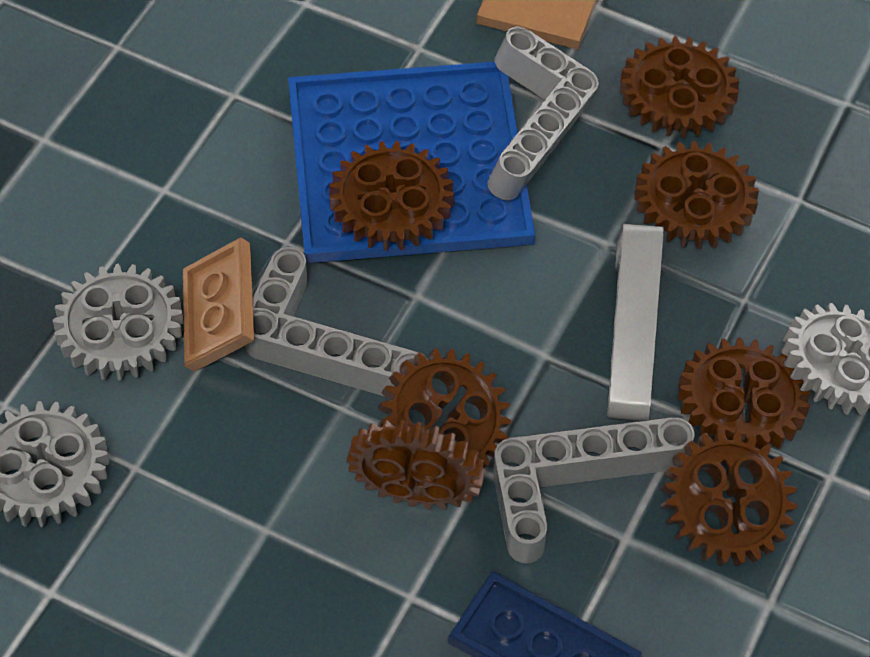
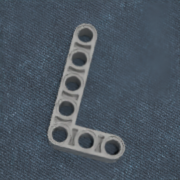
[487,27,598,200]
[607,224,663,421]
[245,247,428,397]
[493,417,694,563]

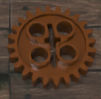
[620,36,740,138]
[329,141,454,251]
[634,141,759,249]
[677,337,810,450]
[378,348,511,469]
[346,420,485,510]
[661,429,798,566]

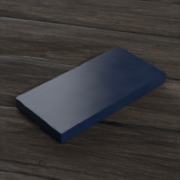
[448,571,642,657]

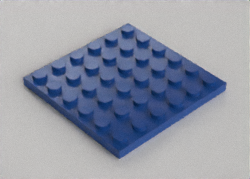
[288,62,535,263]

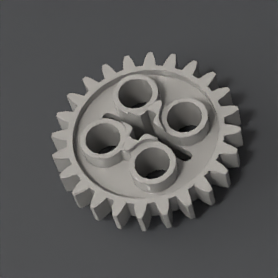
[53,264,184,380]
[781,303,870,416]
[0,401,109,527]

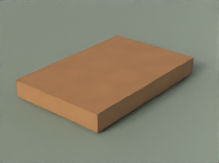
[477,0,598,50]
[183,237,254,372]

